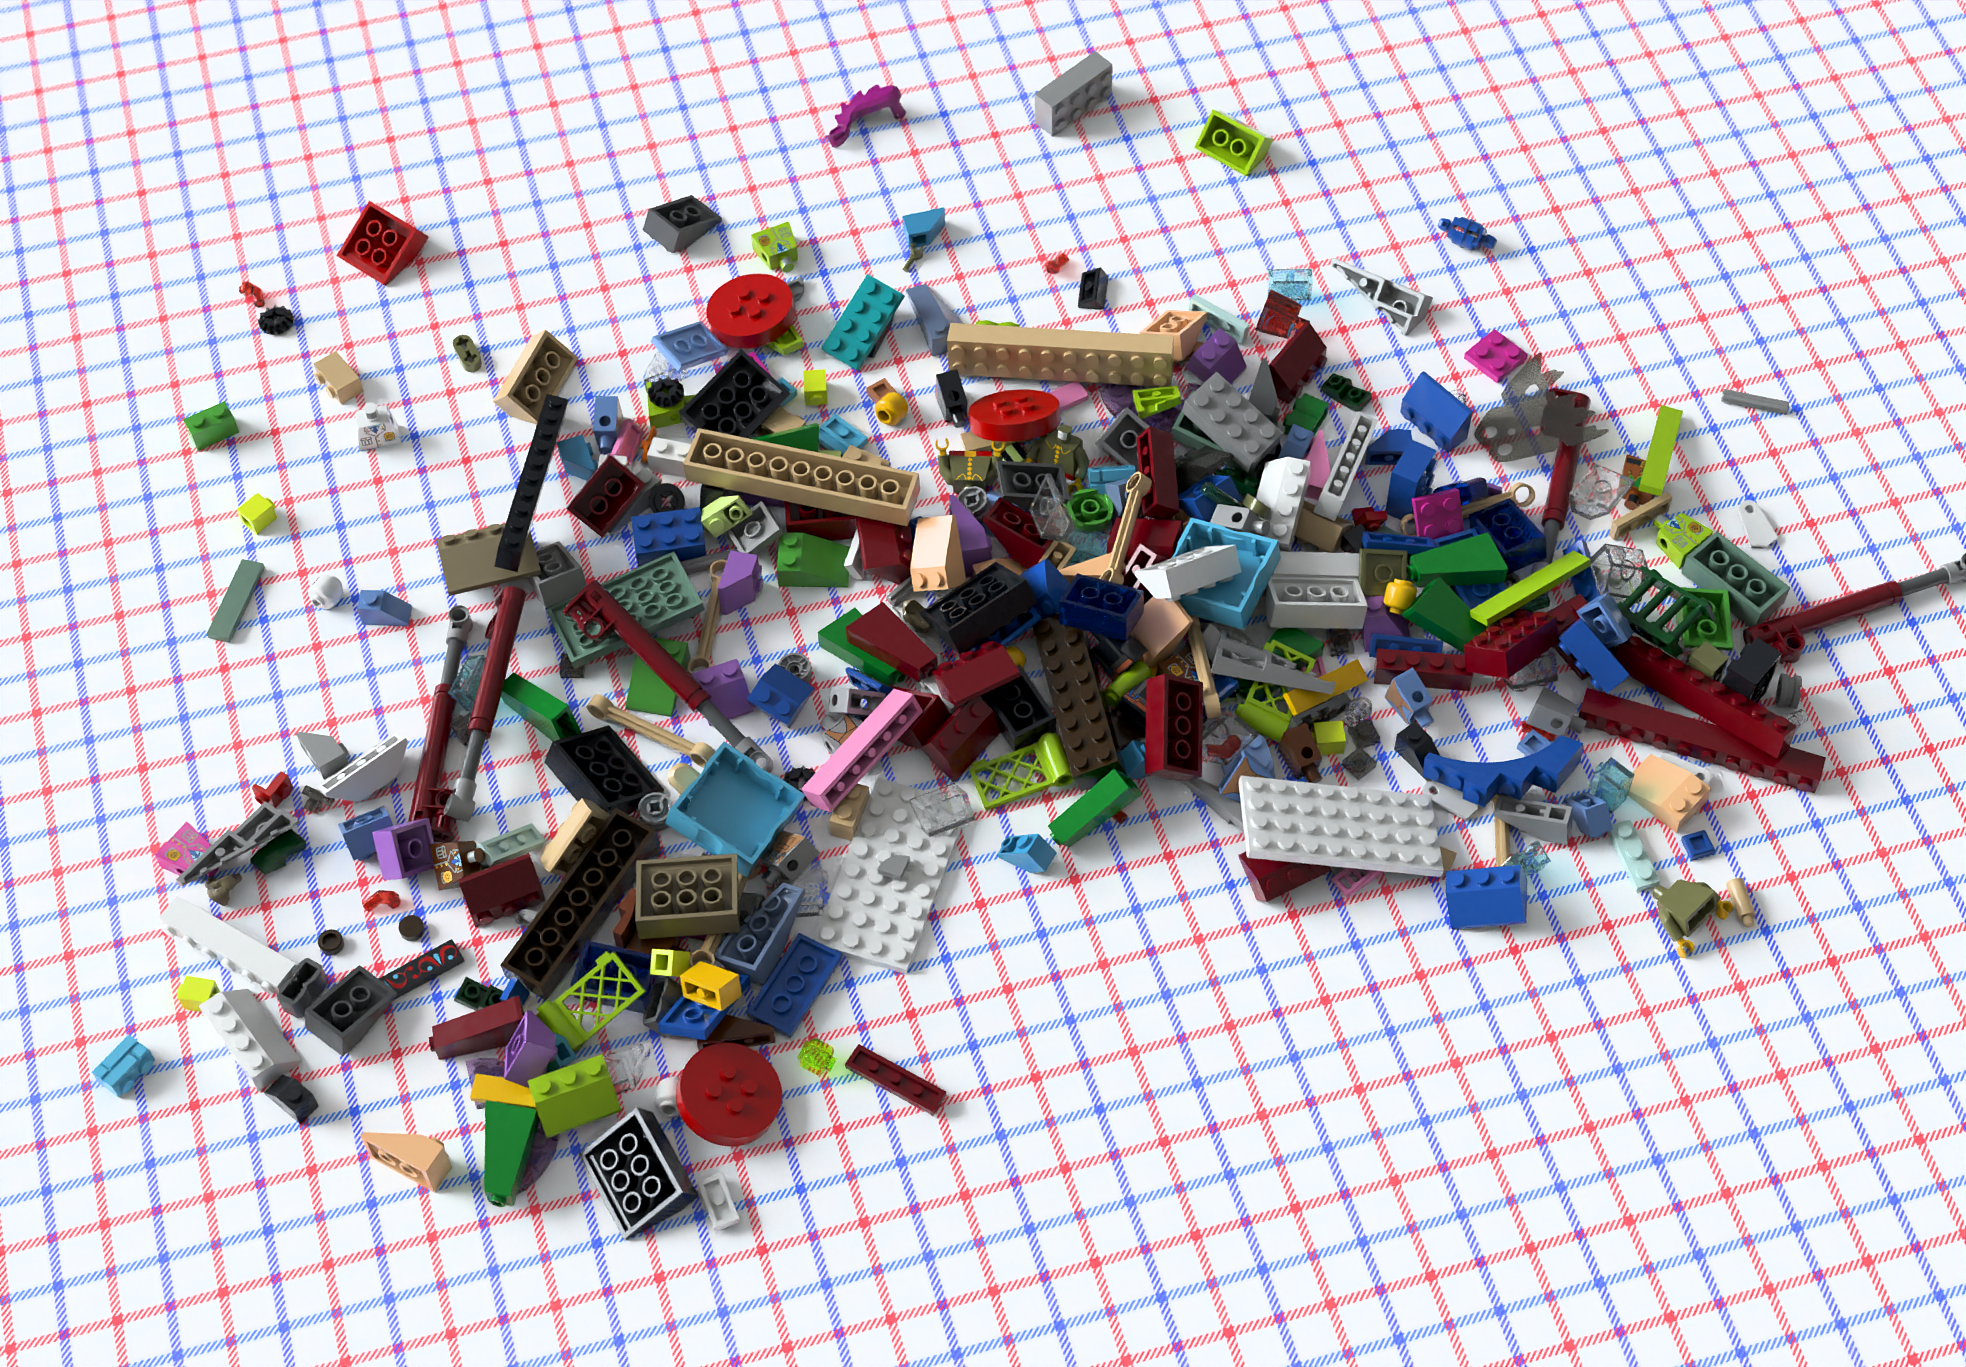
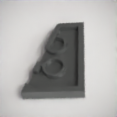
[1286,693,1352,732]

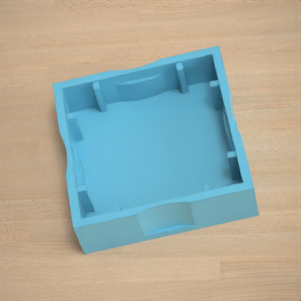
[1172,518,1281,630]
[665,741,805,878]

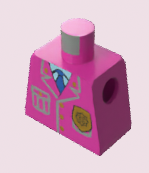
[155,821,219,880]

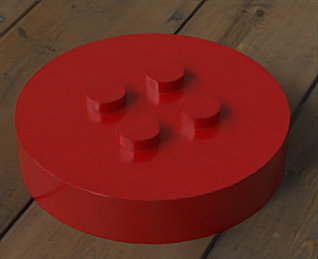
[706,273,796,349]
[969,389,1061,442]
[676,1043,782,1147]

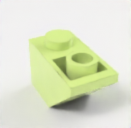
[701,495,752,538]

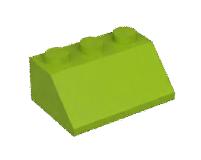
[1194,109,1274,176]
[527,1054,622,1138]

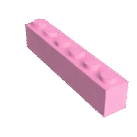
[801,689,923,812]

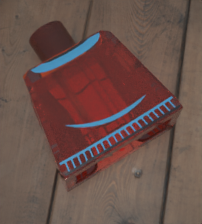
[1255,289,1310,339]

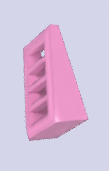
[1331,868,1385,898]

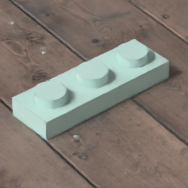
[1188,294,1250,345]
[1607,819,1660,892]
[476,823,547,867]

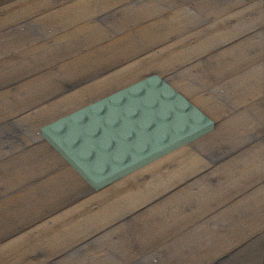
[546,551,705,669]

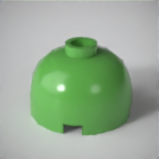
[1067,489,1113,535]

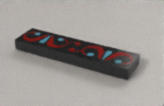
[378,939,465,1000]

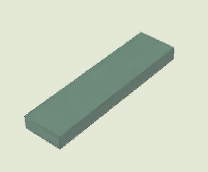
[206,559,265,643]

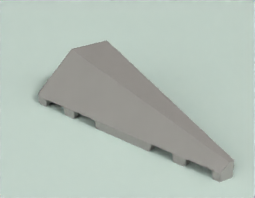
[1330,257,1433,336]
[1211,630,1336,694]
[1182,778,1244,832]
[176,802,300,886]

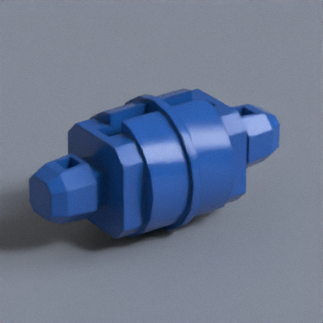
[1437,216,1497,250]

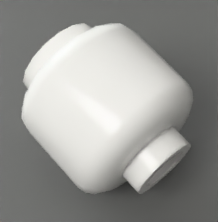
[308,575,344,609]
[654,1077,680,1117]

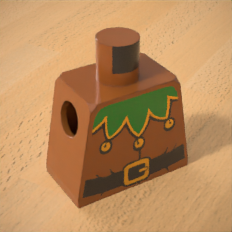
[1618,454,1669,510]

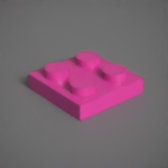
[1464,329,1528,383]
[1412,488,1464,540]

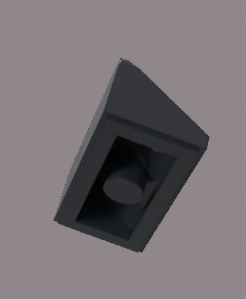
[1077,267,1108,310]

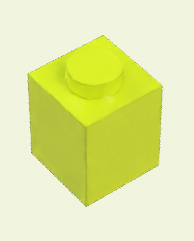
[803,369,828,406]
[237,493,277,535]
[1311,720,1346,755]
[650,949,690,977]
[177,975,221,1012]

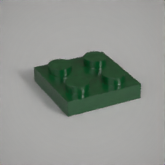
[1214,467,1261,498]

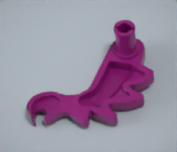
[825,84,906,148]

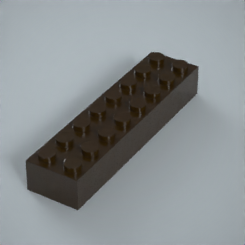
[1032,607,1127,791]
[500,808,660,1001]

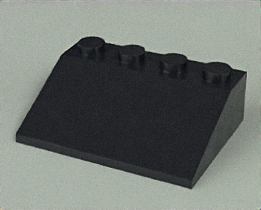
[679,349,791,438]
[919,562,1038,654]
[544,725,665,815]
[579,1107,699,1240]

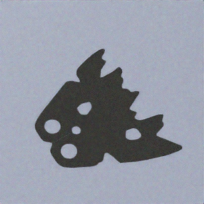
[1474,353,1609,462]

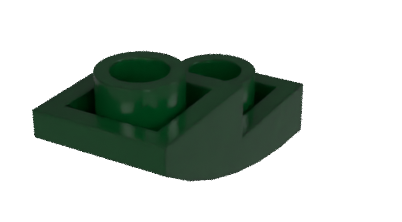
[1320,373,1372,412]
[250,829,306,875]
[453,976,504,1011]

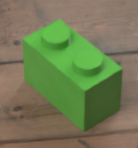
[183,401,240,451]

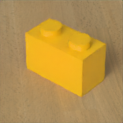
[680,961,742,1011]

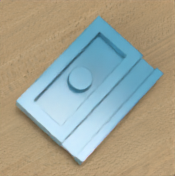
[819,414,868,457]

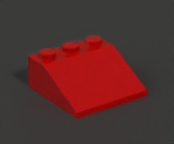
[336,200,429,286]

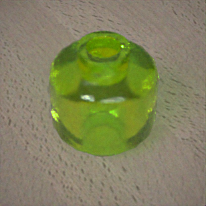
[797,1038,837,1076]

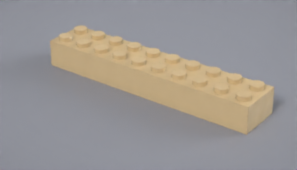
[947,323,1174,387]
[683,428,921,526]

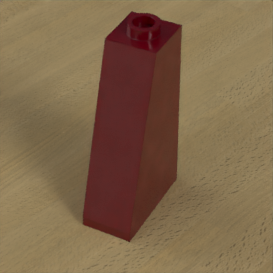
[846,602,938,682]
[429,996,525,1060]

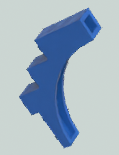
[1423,735,1583,808]

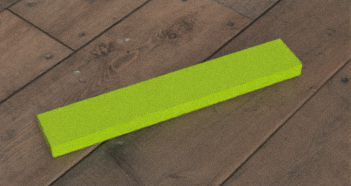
[1638,405,1683,496]
[1470,550,1591,626]

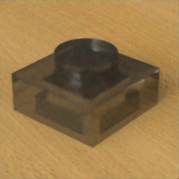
[559,653,585,678]
[1347,719,1381,750]
[1342,747,1377,781]

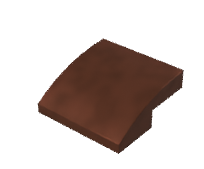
[612,888,637,958]

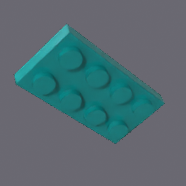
[821,274,905,371]

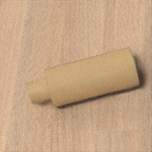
[1726,878,1756,928]

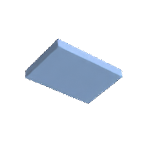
[651,321,728,372]

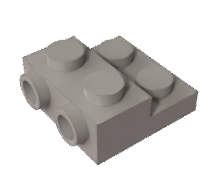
[727,501,784,555]

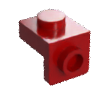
[1351,507,1388,531]
[251,771,293,808]

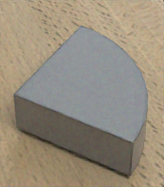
[787,276,804,303]
[877,855,910,881]
[515,909,538,928]

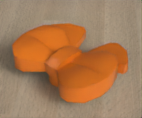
[640,425,657,464]

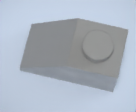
[296,732,349,780]

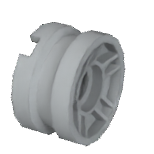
[957,486,992,522]
[778,653,812,684]
[1776,673,1802,709]
[638,793,672,831]

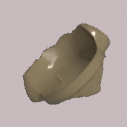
[902,599,931,634]
[205,873,242,906]

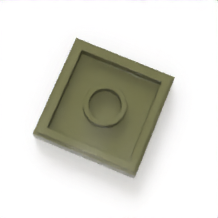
[1358,549,1408,597]

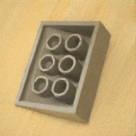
[436,523,541,596]
[635,853,740,939]

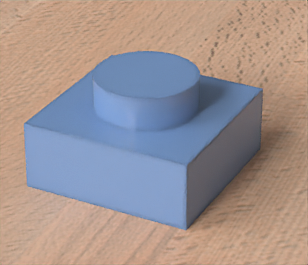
[1516,729,1552,756]

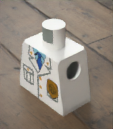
[355,403,402,451]

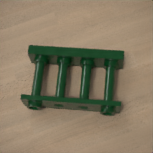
[1617,565,1716,658]

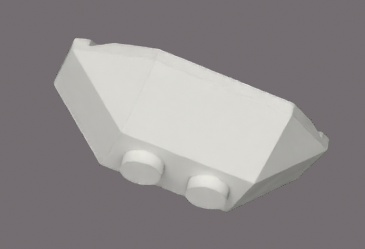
[317,732,408,802]

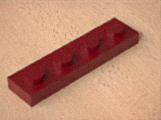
[845,1044,947,1116]

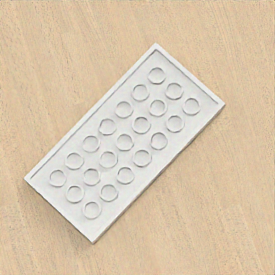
[1238,776,1444,877]
[813,777,970,974]

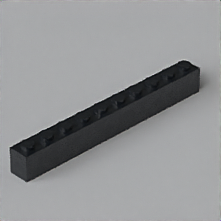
[494,394,569,572]

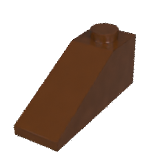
[697,1014,775,1051]

